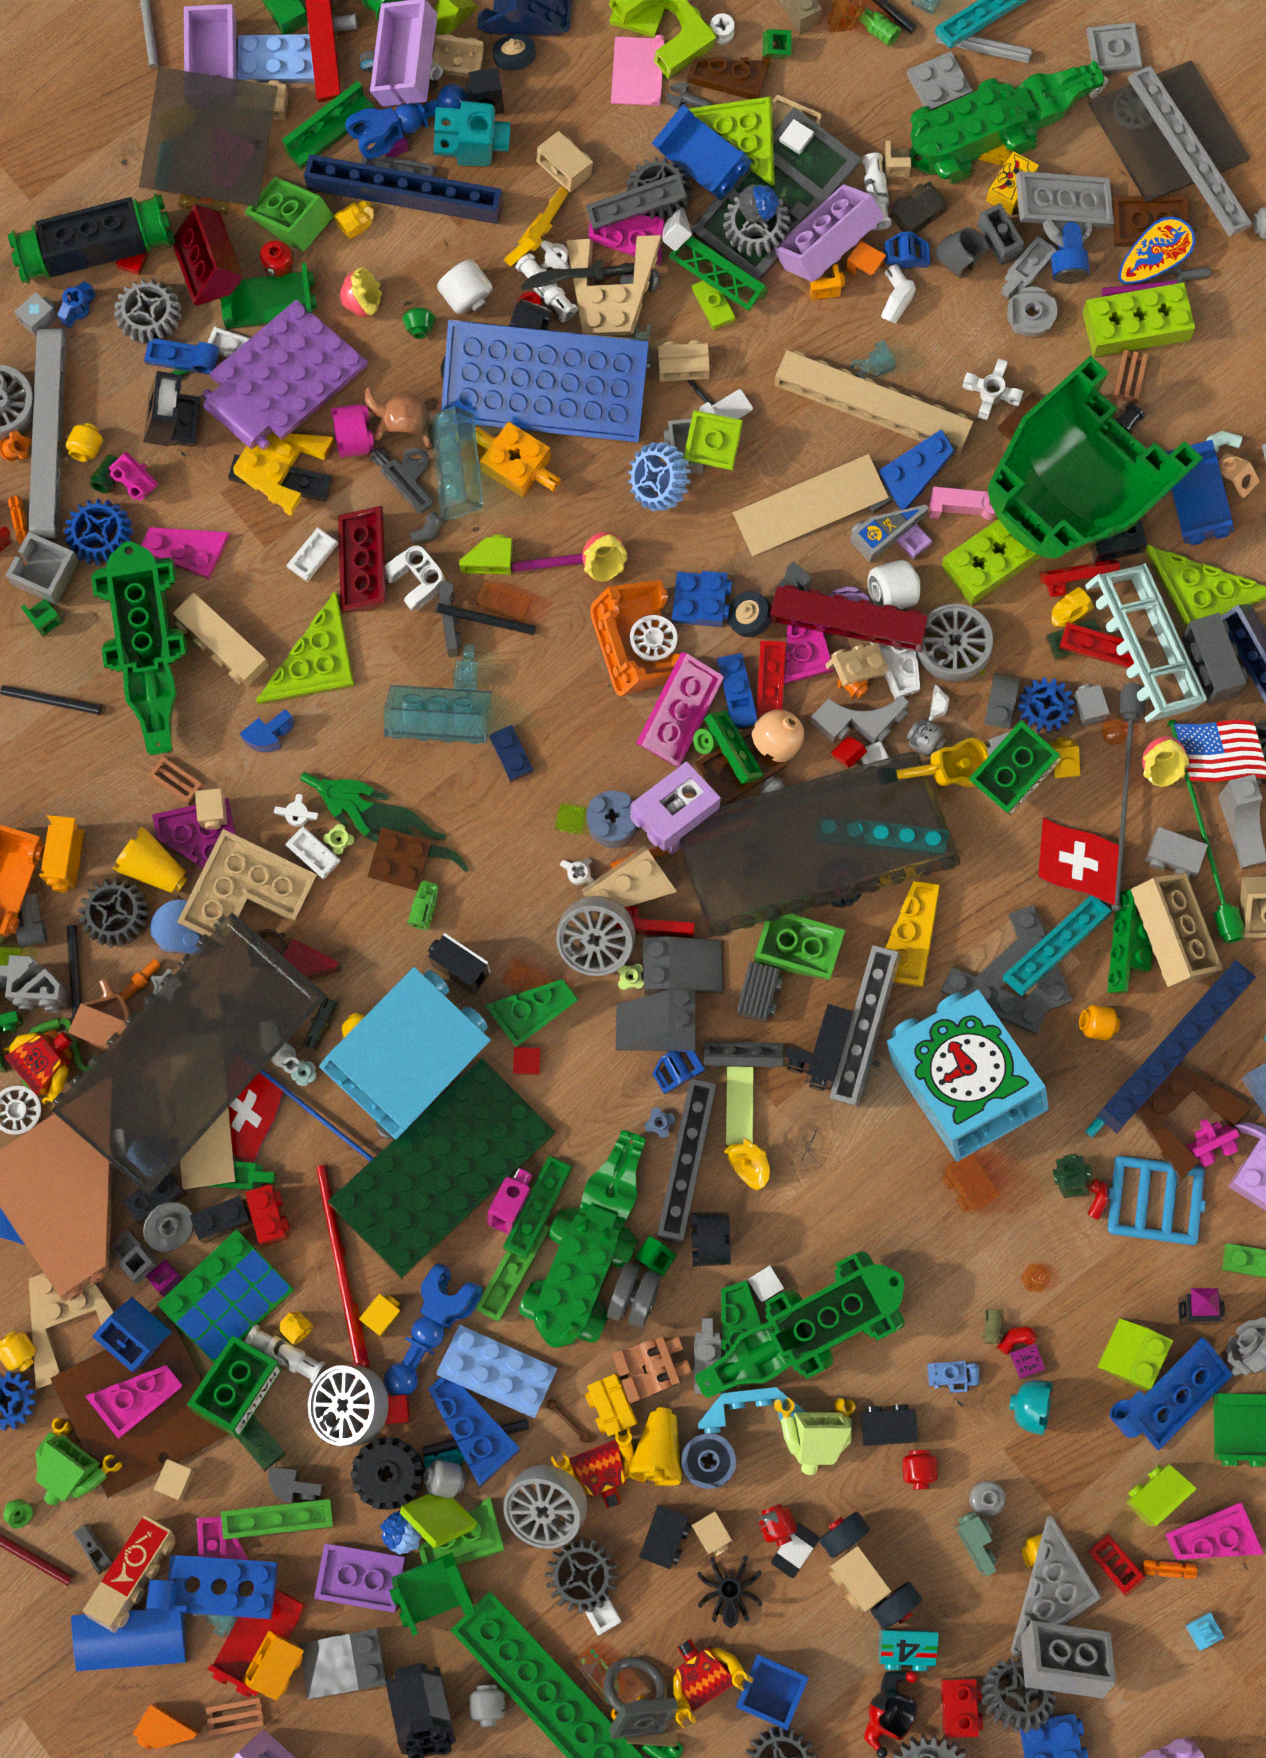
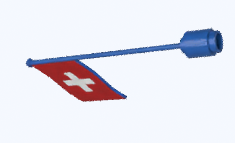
[226,1046,374,1163]

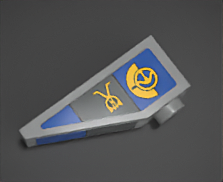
[850,504,929,563]

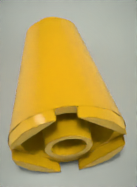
[112,826,188,893]
[628,1407,682,1486]

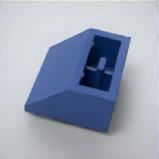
[92,1297,172,1373]

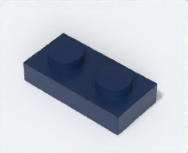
[489,725,534,783]

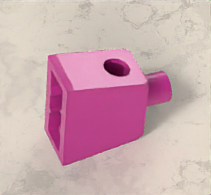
[487,1169,532,1235]

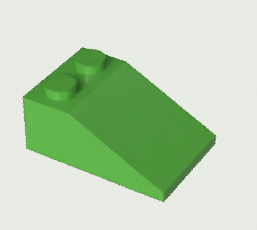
[244,177,334,252]
[754,907,845,980]

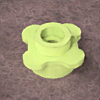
[323,824,354,855]
[617,963,644,990]

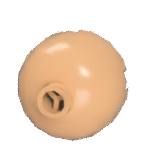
[752,709,805,762]

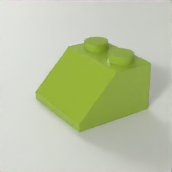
[1097,1318,1173,1392]
[1126,1464,1196,1526]

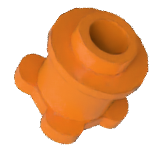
[0,430,32,462]
[837,679,869,699]

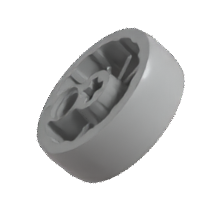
[0,365,34,440]
[917,604,994,682]
[556,896,636,976]
[308,1364,389,1447]
[503,1465,587,1549]

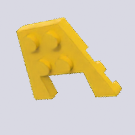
[233,432,334,516]

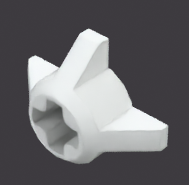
[540,240,571,269]
[929,685,949,721]
[274,794,318,827]
[560,857,595,886]

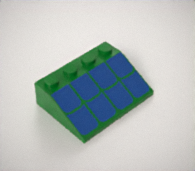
[157,1229,295,1363]

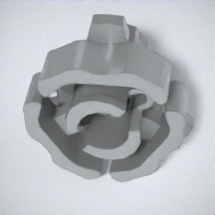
[1225,1317,1266,1376]

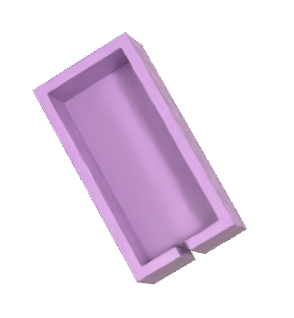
[370,0,437,106]
[184,4,237,109]

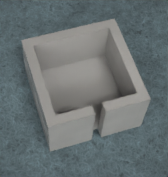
[5,532,80,605]

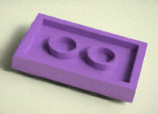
[314,1543,406,1613]

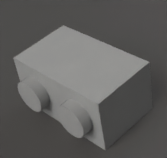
[1145,827,1208,879]

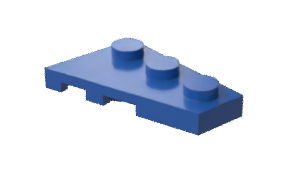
[878,429,956,510]

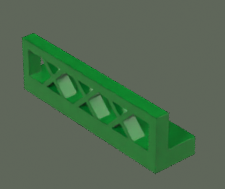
[282,81,375,170]
[668,236,768,312]

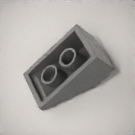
[643,937,723,995]
[616,989,695,1051]
[299,1627,388,1699]

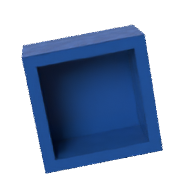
[735,1653,809,1730]

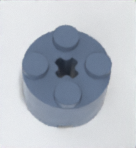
[586,791,638,848]
[681,1433,736,1489]

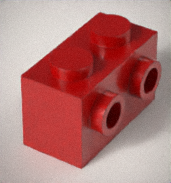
[245,1184,290,1246]
[940,1678,983,1738]

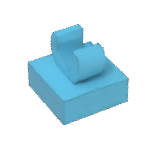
[1185,1612,1224,1651]

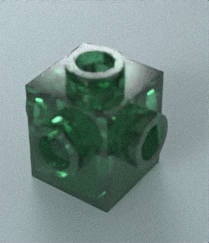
[1053,1154,1093,1198]

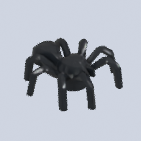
[697,1556,763,1628]

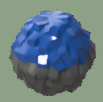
[739,184,779,223]

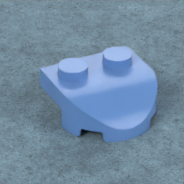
[150,900,204,956]

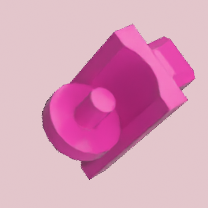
[109,451,158,501]
[1186,1119,1239,1167]

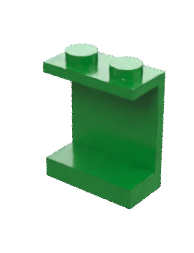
[1213,1393,1266,1467]
[389,1552,475,1636]

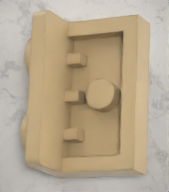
[433,34,485,78]
[825,643,889,686]

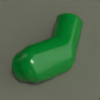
[641,1741,683,1758]

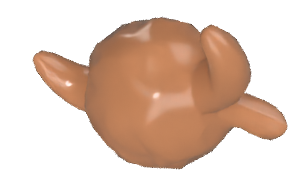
[365,387,442,448]

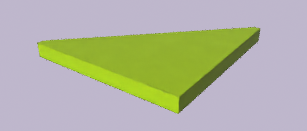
[689,96,775,185]
[1145,545,1266,628]
[256,592,354,705]

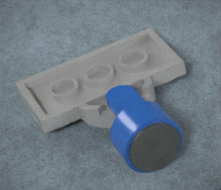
[1016,171,1114,284]

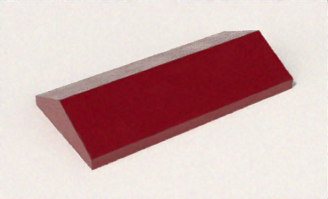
[338,506,386,613]

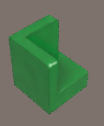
[21,599,63,637]

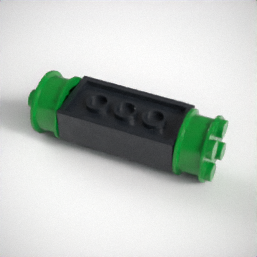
[7,193,175,284]

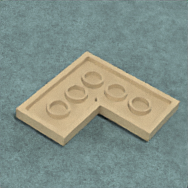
[177,829,317,946]

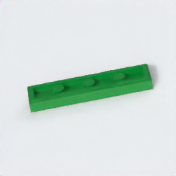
[503,1155,573,1260]

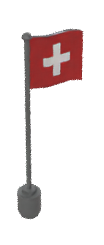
[1038,683,1146,911]

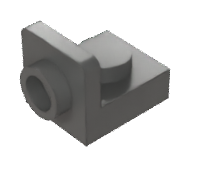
[774,561,812,592]

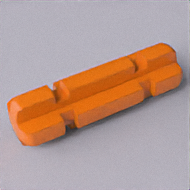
[8,496,29,545]
[1142,1560,1197,1579]

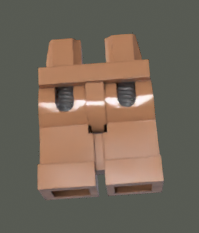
[611,1336,692,1405]

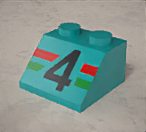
[878,1629,938,1671]

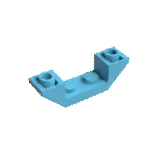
[698,1387,806,1434]

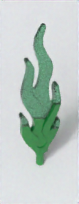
[300,771,468,872]

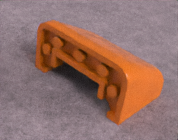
[590,580,681,696]
[0,825,45,937]

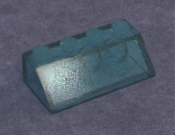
[431,406,484,522]
[384,685,492,744]

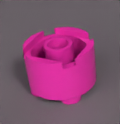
[331,404,374,458]

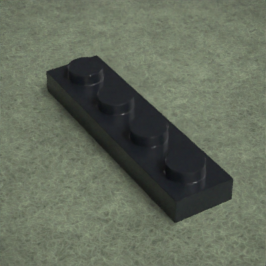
[228,454,332,502]

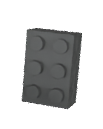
[1181,612,1248,707]

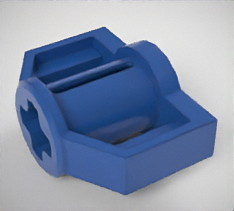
[884,231,930,269]
[57,281,97,329]
[652,1051,706,1094]

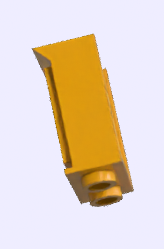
[39,815,85,893]

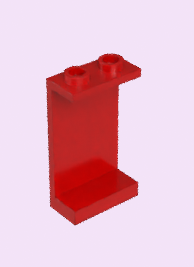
[207,1585,307,1698]

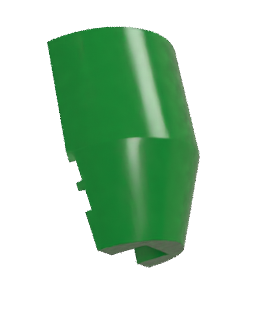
[988,355,1203,558]

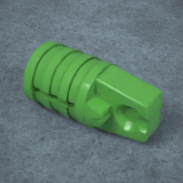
[857,8,902,47]
[407,881,438,930]

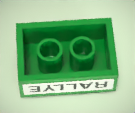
[969,720,1063,816]
[187,1335,282,1439]

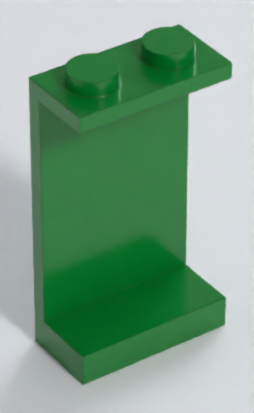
[220,263,318,329]

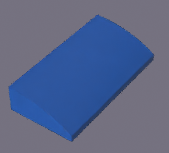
[71,1609,187,1671]

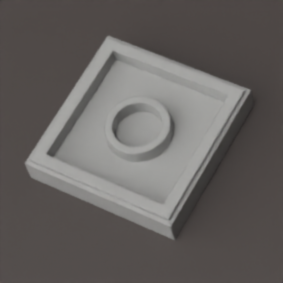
[1086,22,1143,74]

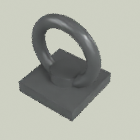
[603,1657,678,1740]

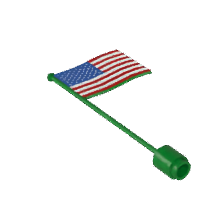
[1167,719,1266,944]

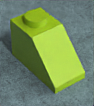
[459,534,513,575]

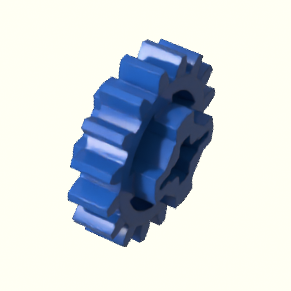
[1018,677,1075,734]
[0,1371,37,1431]

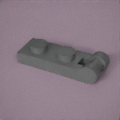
[439,582,463,657]

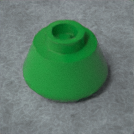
[402,308,436,339]

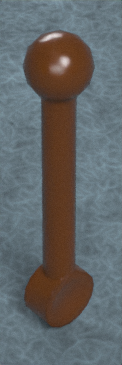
[546,1399,590,1443]

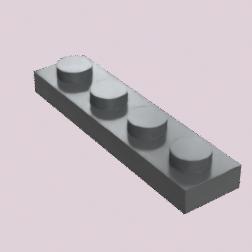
[586,173,688,231]

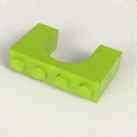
[609,0,716,79]

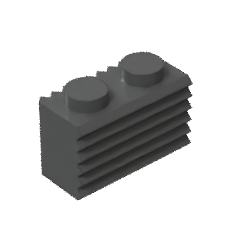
[977,203,1024,265]
[736,962,783,1023]

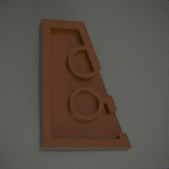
[687,57,771,99]

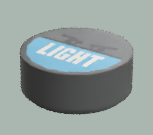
[359,51,375,73]

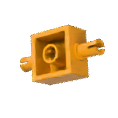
[470,422,562,498]

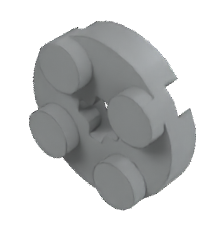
[1007,286,1058,337]

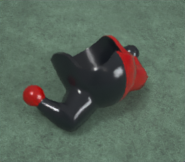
[864,1671,918,1758]

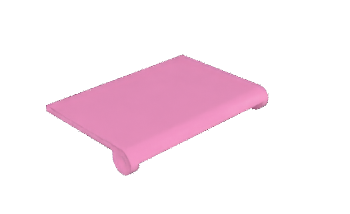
[611,35,665,106]

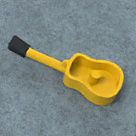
[878,738,989,788]

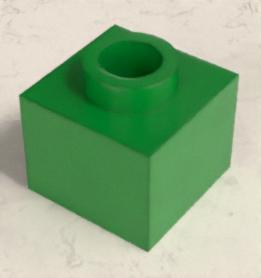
[762,29,792,59]
[634,1236,677,1277]

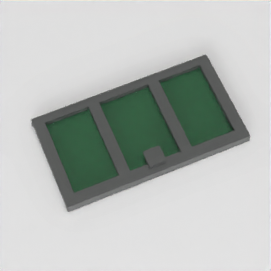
[690,107,861,282]

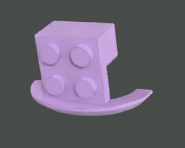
[1228,1122,1266,1211]

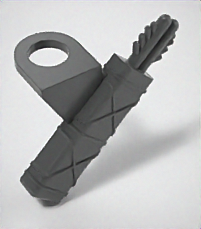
[370,447,433,514]

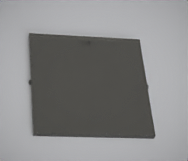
[1088,60,1250,203]
[139,67,278,207]

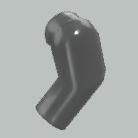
[410,512,442,544]

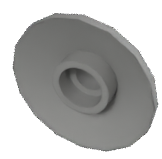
[143,1202,193,1251]

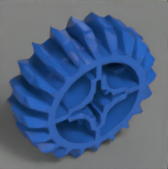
[64,498,133,566]

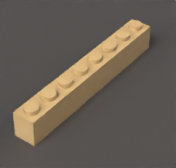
[775,350,973,456]

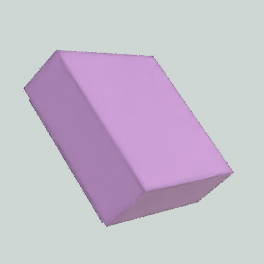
[897,524,933,560]

